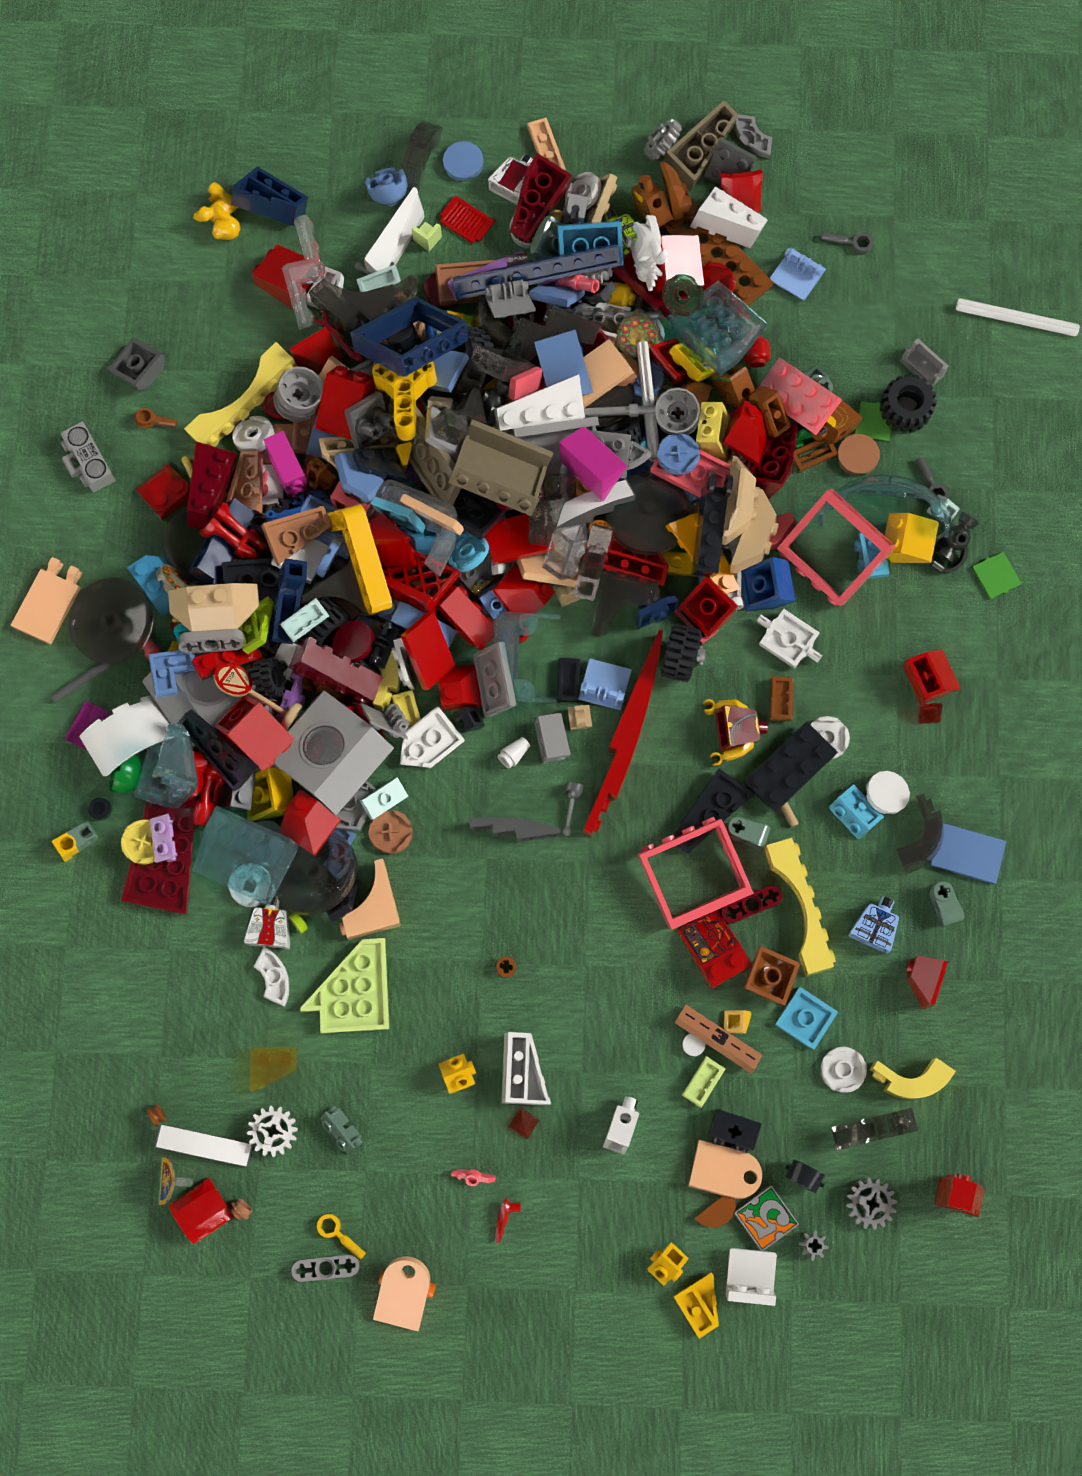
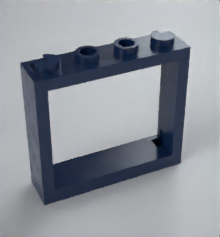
[351,297,468,377]

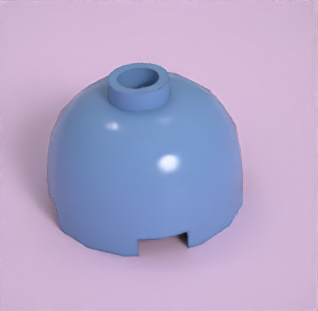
[365,167,408,207]

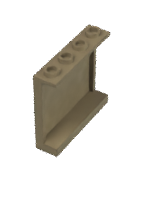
[449,419,553,516]

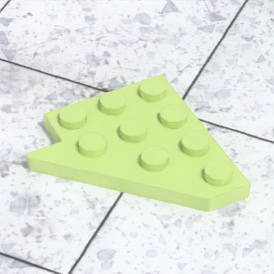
[300,938,390,1034]

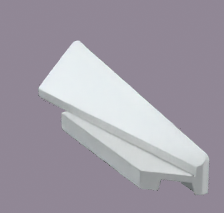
[364,187,425,273]

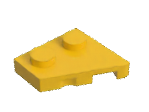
[669,343,717,382]

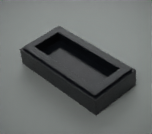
[557,658,581,702]

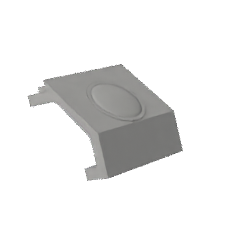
[142,640,261,751]

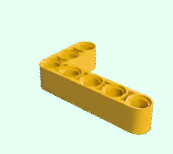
[327,504,392,615]

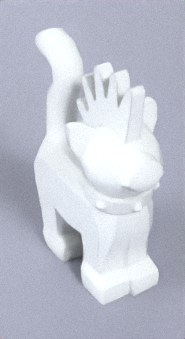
[626,215,667,291]

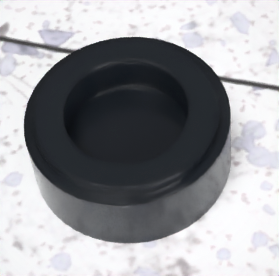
[88,797,112,821]

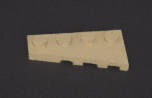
[584,173,617,223]

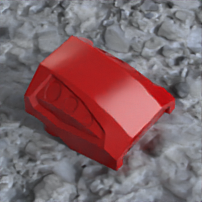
[720,169,763,213]
[168,1178,235,1244]

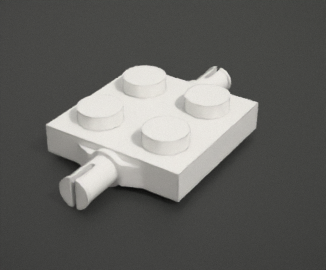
[756,609,823,669]

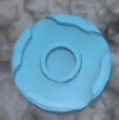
[448,534,489,572]

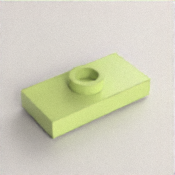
[682,1056,725,1108]

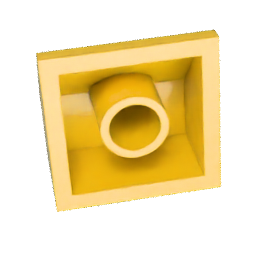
[885,513,939,563]
[247,767,294,822]

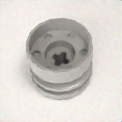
[274,367,323,422]
[655,388,700,435]

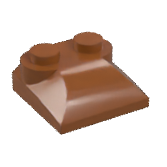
[660,162,692,221]
[744,946,801,1006]

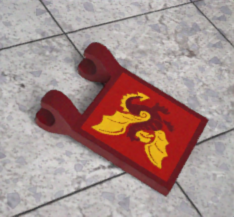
[313,310,365,363]

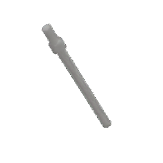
[584,404,655,417]

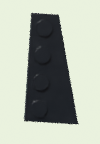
[673,768,755,853]

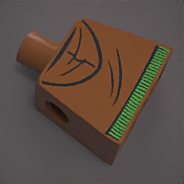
[709,364,755,407]

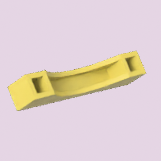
[184,342,298,447]
[764,838,836,977]

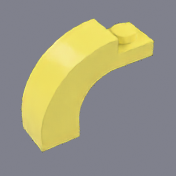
[373,651,401,711]
[869,1058,956,1099]

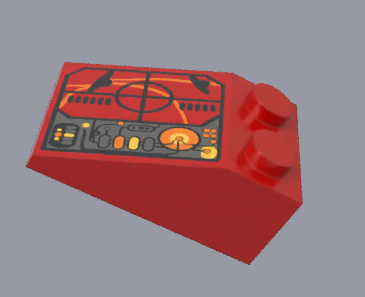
[677,910,752,990]

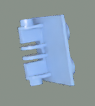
[770,248,826,301]
[579,659,632,711]

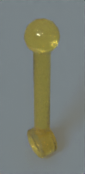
[471,575,505,594]

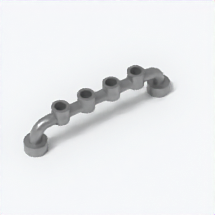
[546,303,664,325]

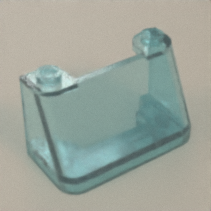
[134,723,198,809]

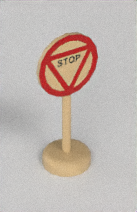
[214,663,302,731]

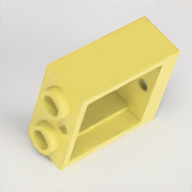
[696,402,730,463]

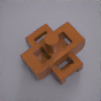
[303,454,336,491]

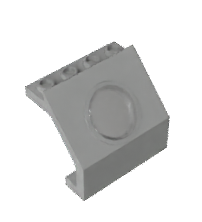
[272,691,394,815]

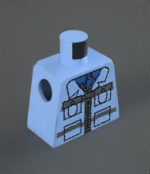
[848,896,899,954]

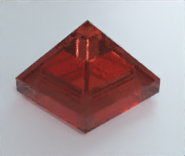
[918,703,942,724]
[508,1108,540,1139]

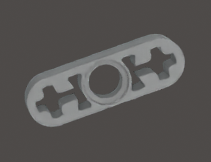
[179,629,244,654]
[291,1255,360,1282]

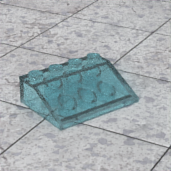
[668,281,767,376]
[193,806,300,906]

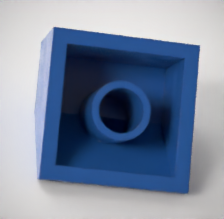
[741,557,795,611]

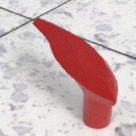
[496,1198,521,1243]

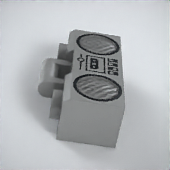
[60,421,116,493]

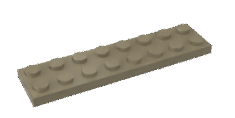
[374,384,461,512]

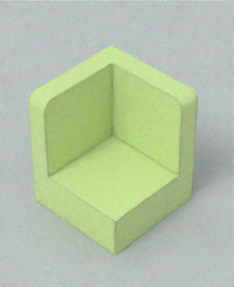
[412,222,442,251]

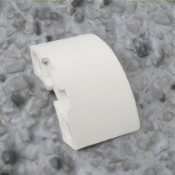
[79,695,180,776]

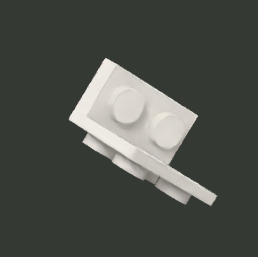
[392,638,415,690]
[726,1248,777,1306]

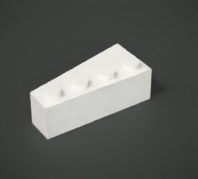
[493,375,585,431]

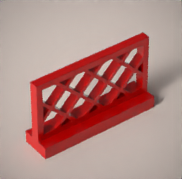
[381,551,461,613]

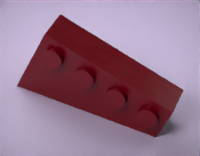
[187,441,237,530]

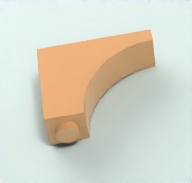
[339,859,401,940]

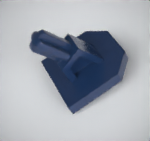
[623,582,678,630]

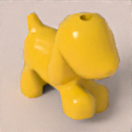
[193,182,241,240]

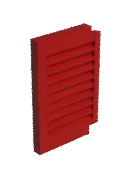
[440,195,495,244]

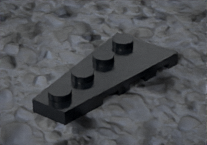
[177,709,259,792]

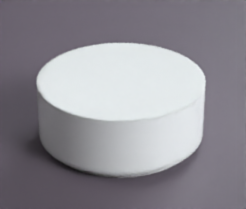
[682,1034,705,1056]

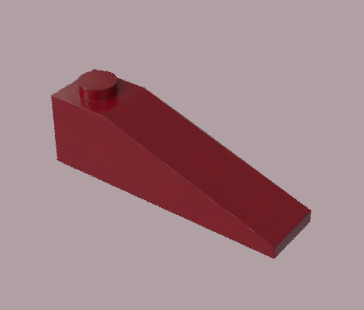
[510,153,572,243]
[749,422,798,500]

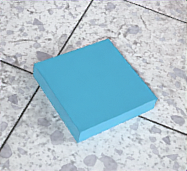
[371,496,426,534]
[775,987,838,1050]

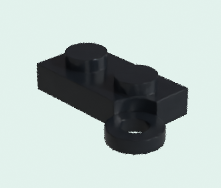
[570,281,617,309]

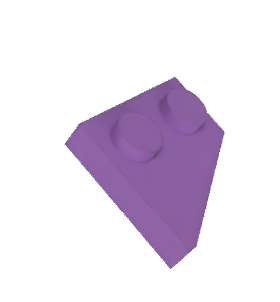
[276,671,305,724]

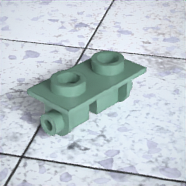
[320,1106,363,1155]

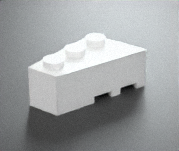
[501,1032,551,1105]

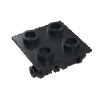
[357,615,400,669]

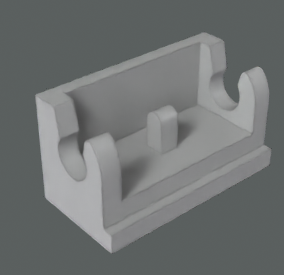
[562,193,588,224]
[899,339,949,386]
[534,713,571,764]

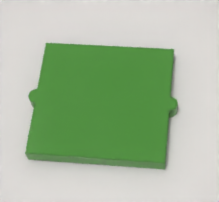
[855,401,892,442]
[972,552,1022,600]

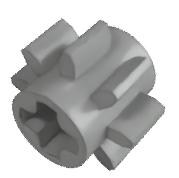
[798,1230,829,1261]

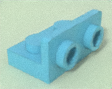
[854,532,890,579]
[829,784,884,839]

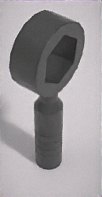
[821,232,873,255]
[915,457,949,504]

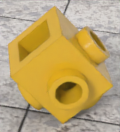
[438,1054,476,1094]
[647,1242,689,1286]

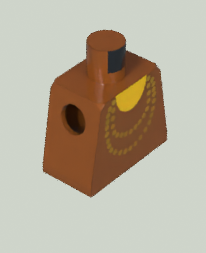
[631,175,673,227]
[812,392,863,443]

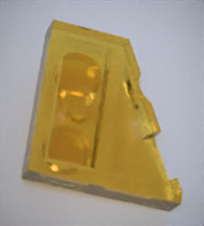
[250,1047,297,1092]

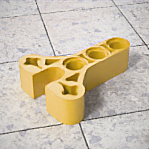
[372,361,437,441]

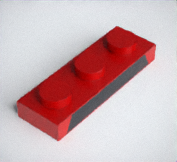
[192,648,262,681]

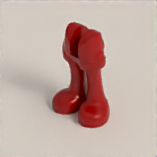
[200,502,267,560]
[193,764,226,829]

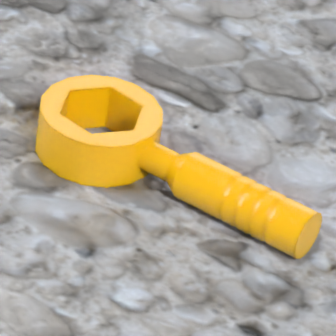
[317,1214,366,1260]

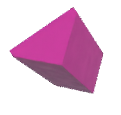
[559,426,628,501]

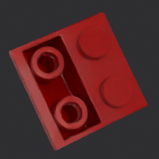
[368,513,417,567]
[902,650,961,706]

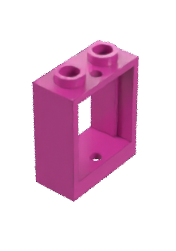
[263,431,308,498]

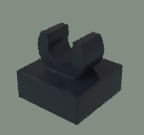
[455,707,485,732]

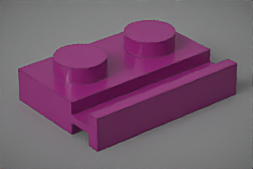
[64,701,113,751]

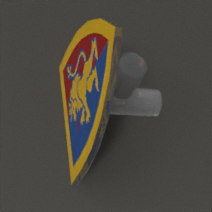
[159,1158,193,1205]

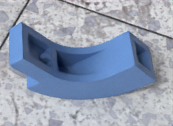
[378,598,457,648]

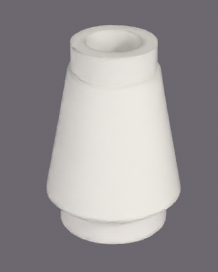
[498,737,530,768]

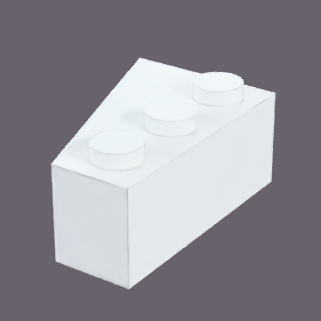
[690,186,768,248]

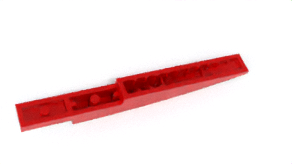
[583,629,663,837]

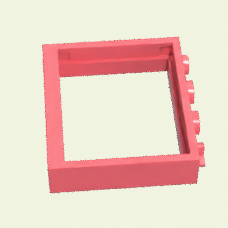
[777,489,896,606]
[637,817,754,929]

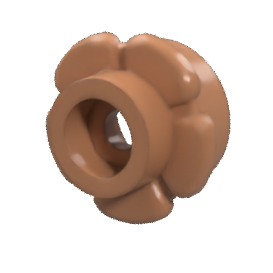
[231,1198,253,1220]

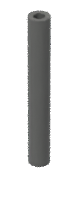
[51,660,111,703]

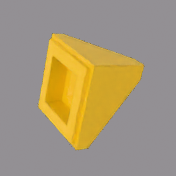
[396,441,412,471]
[724,1010,751,1034]

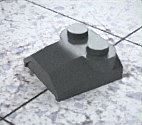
[107,338,165,392]

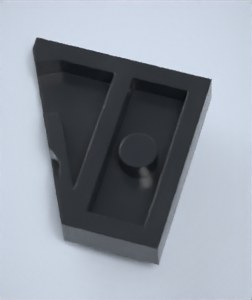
[352,447,407,484]

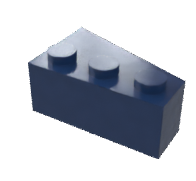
[231,166,308,226]

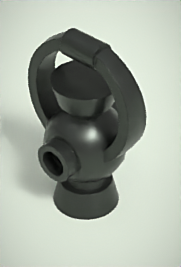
[471,376,510,427]
[929,512,979,573]

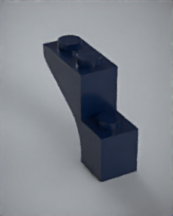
[271,558,307,645]

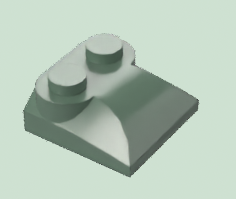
[530,215,565,260]

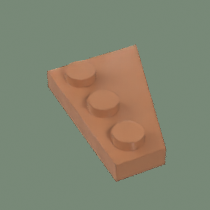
[226,450,263,514]
[261,506,331,566]

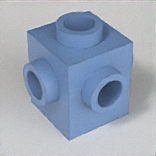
[477,583,508,619]

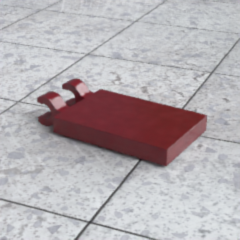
[611,251,689,321]

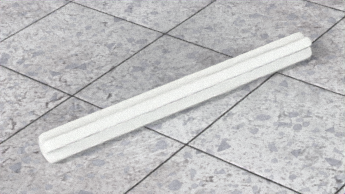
[956,298,1080,336]
[636,341,659,462]

